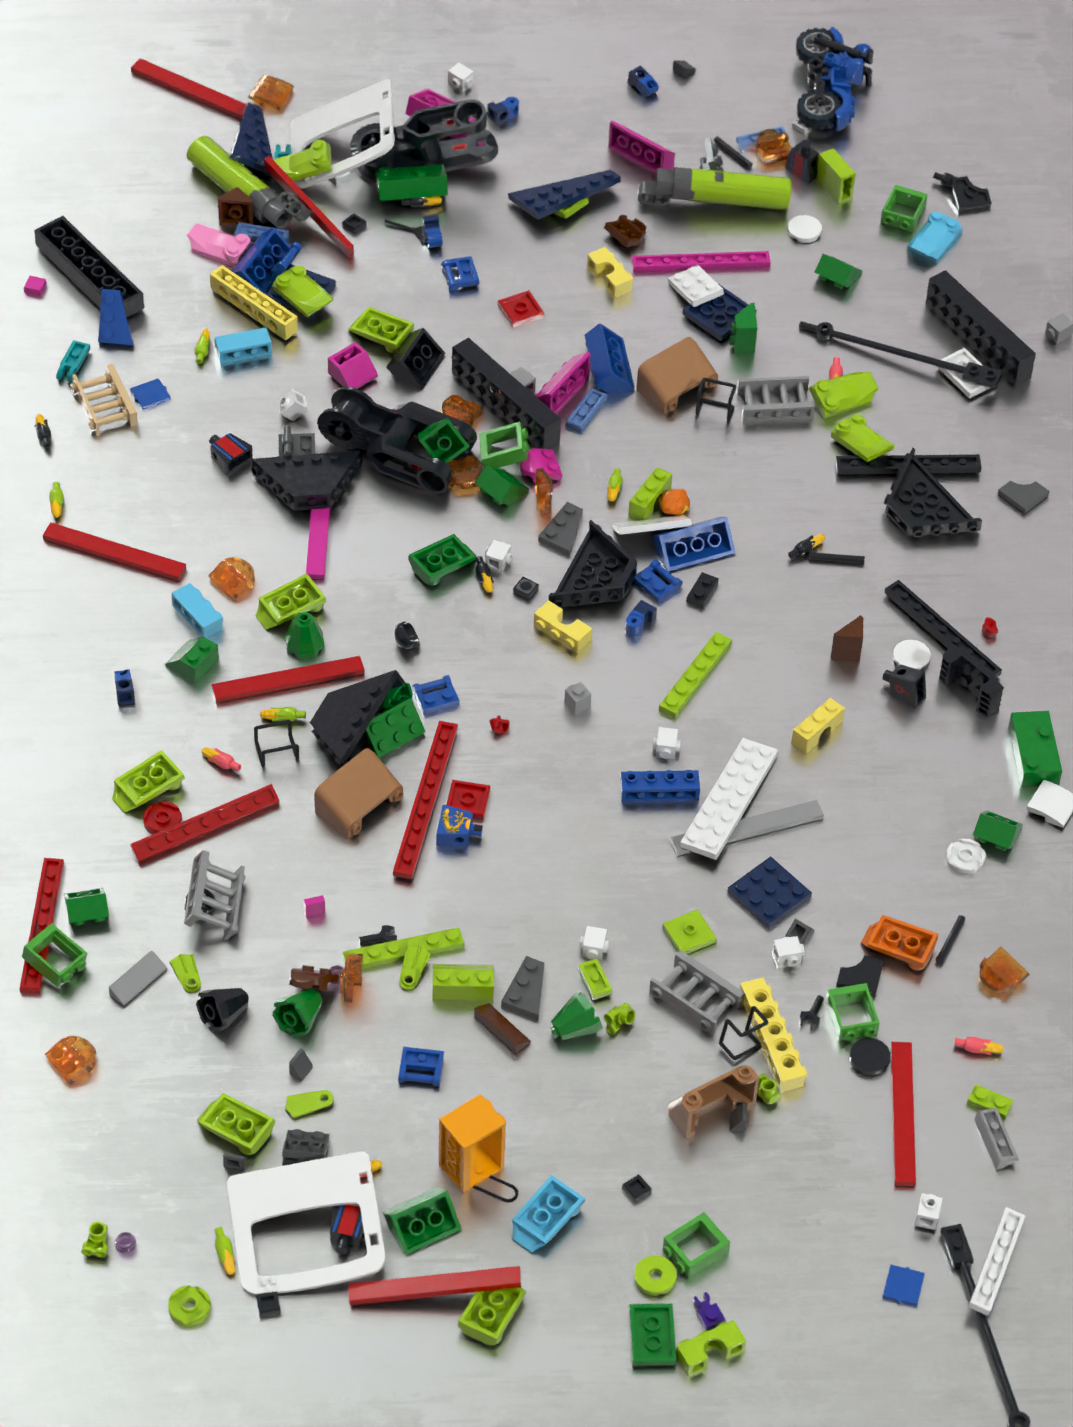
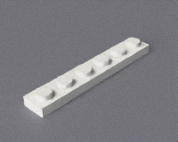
[968,1207,1025,1316]

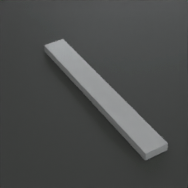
[670,800,824,856]

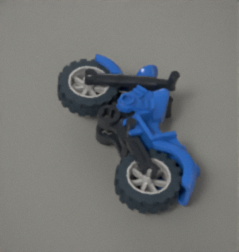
[796,27,874,132]

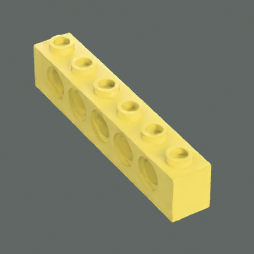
[210,265,298,341]
[740,977,807,1093]

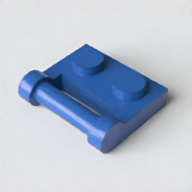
[269,242,302,283]
[441,256,479,291]
[633,560,683,603]
[412,675,460,715]
[398,1047,444,1086]

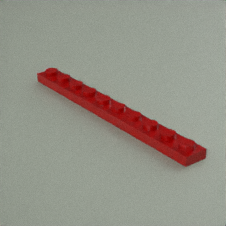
[393,721,458,879]

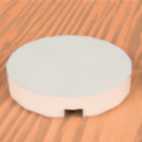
[788,215,822,243]
[893,640,931,670]
[946,838,985,874]

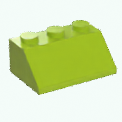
[432,964,494,1001]

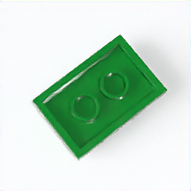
[364,697,426,758]
[629,1303,676,1366]

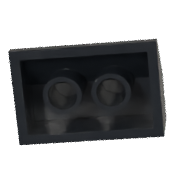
[386,328,445,388]

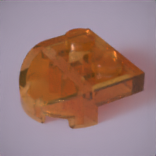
[756,129,792,165]
[440,395,483,427]
[447,456,483,489]
[535,467,553,513]
[208,557,255,599]
[979,946,1030,993]
[340,954,363,1002]
[45,1036,97,1084]

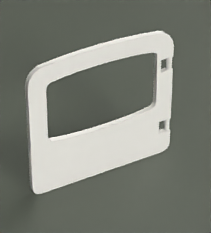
[290,79,395,189]
[227,1152,386,1295]

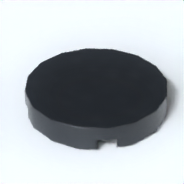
[849,1038,890,1076]

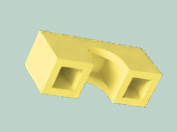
[587,247,634,298]
[534,600,592,653]
[791,698,845,754]

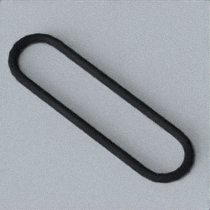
[473,1175,519,1202]

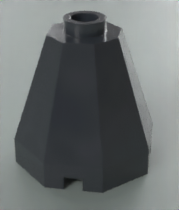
[196,988,249,1031]

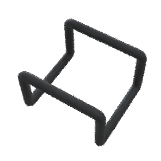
[695,378,736,421]
[254,720,299,767]
[719,1006,769,1060]

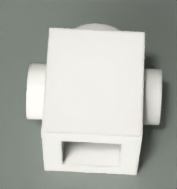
[448,63,474,92]
[278,389,308,421]
[484,540,513,573]
[653,727,681,759]
[579,926,609,960]
[772,936,805,968]
[915,1193,943,1230]

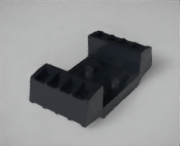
[939,645,1004,718]

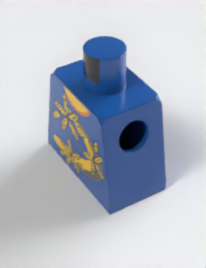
[436,805,483,846]

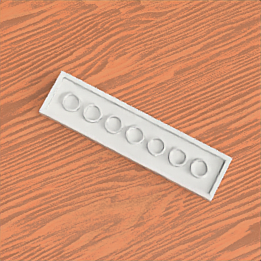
[680,738,778,860]

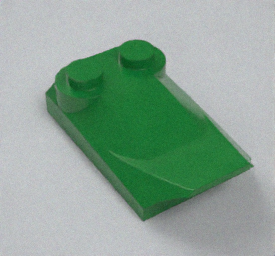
[408,534,477,585]

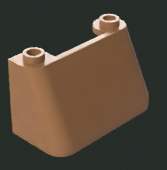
[636,337,718,414]
[314,748,403,839]
[668,1065,759,1140]

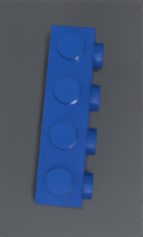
[620,770,700,802]

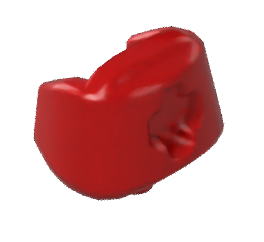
[981,617,998,637]
[489,715,510,734]

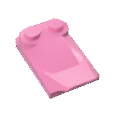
[187,223,254,268]

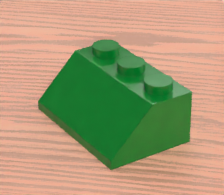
[383,1186,461,1255]

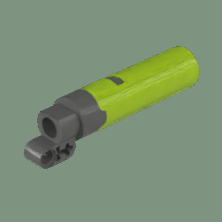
[186,136,310,229]
[638,167,792,210]

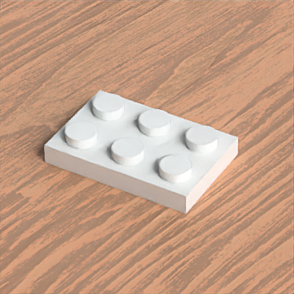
[668,265,724,307]
[936,348,991,399]

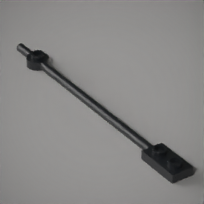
[799,321,1002,389]
[940,1224,1031,1427]

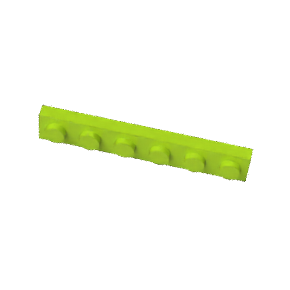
[659,632,732,718]
[342,927,464,972]

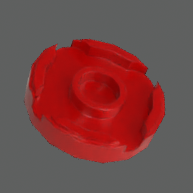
[143,801,183,834]

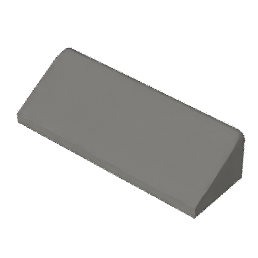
[109,950,167,1006]
[975,1108,1019,1170]

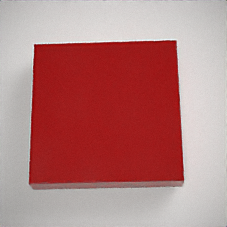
[498,290,544,327]
[446,780,491,820]

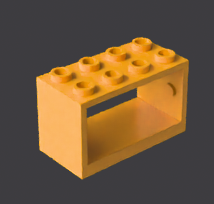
[438,1094,506,1193]

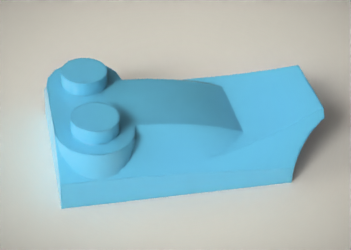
[907,212,962,263]
[512,1175,585,1253]

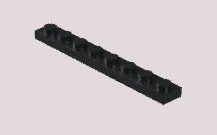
[835,454,982,474]
[884,580,1002,678]

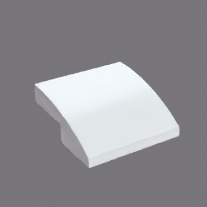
[1027,780,1073,828]

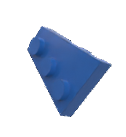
[98,289,134,345]

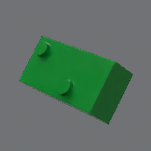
[375,164,448,201]
[1008,711,1062,787]

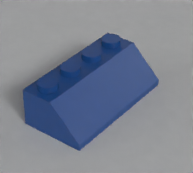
[232,227,291,294]
[584,323,635,393]
[652,517,736,571]

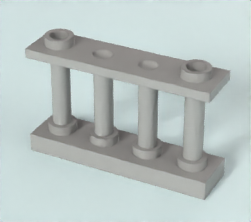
[737,376,815,423]
[184,850,246,941]
[649,950,744,1035]

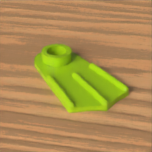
[399,945,431,990]
[169,953,201,993]
[285,1090,334,1119]

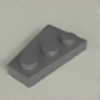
[538,502,583,556]
[501,956,545,1020]

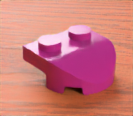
[520,448,563,484]

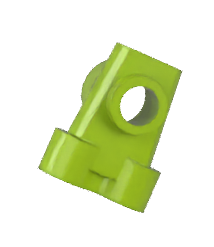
[603,1002,636,1035]
[757,1074,781,1105]
[81,1221,108,1258]

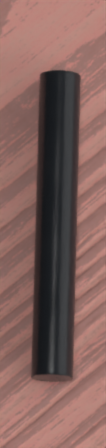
[713,136,753,169]
[809,552,865,564]
[935,915,966,964]

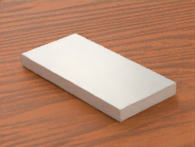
[612,515,692,535]

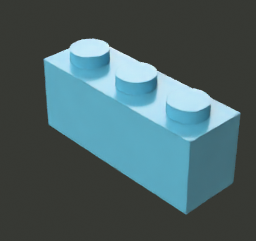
[214,328,272,364]
[171,583,223,638]

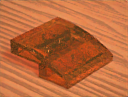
[248,75,294,111]

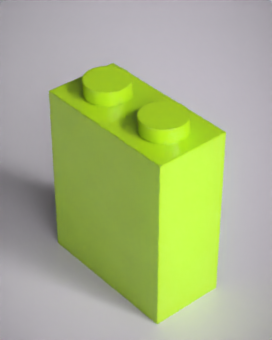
[816,148,856,204]

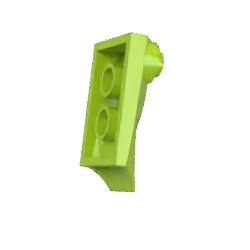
[273,140,332,181]
[272,266,334,317]
[347,307,414,353]
[809,372,878,419]
[831,414,895,462]
[255,573,326,630]
[112,750,185,813]
[197,1093,275,1155]
[458,1287,526,1345]

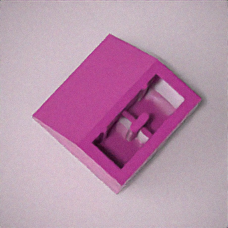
[328,342,378,389]

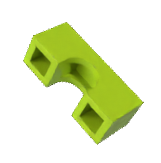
[628,467,673,520]
[676,1320,746,1377]

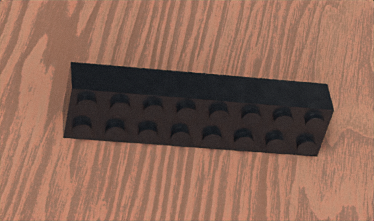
[34,215,144,317]
[926,270,1036,386]
[451,337,561,449]

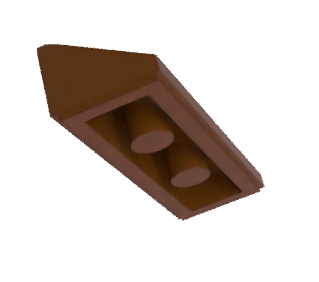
[474,1003,531,1054]

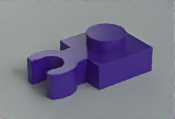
[693,1292,726,1331]

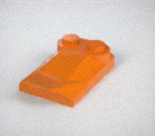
[861,915,938,970]

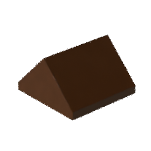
[218,187,254,226]
[830,615,863,662]

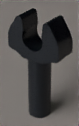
[359,925,397,945]
[799,995,824,1030]

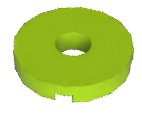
[634,1255,677,1296]
[168,1285,211,1327]

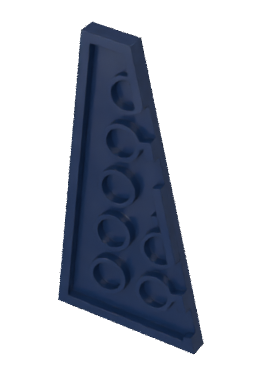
[229,102,273,176]
[508,170,621,220]

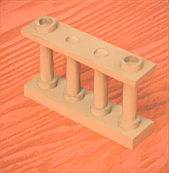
[70,364,138,436]

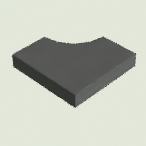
[998,480,1050,513]

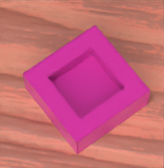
[24,275,47,296]
[304,895,325,917]

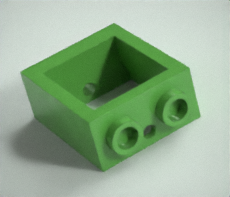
[880,185,928,233]
[479,422,530,468]
[22,923,87,987]
[826,983,880,1041]
[662,1212,730,1279]

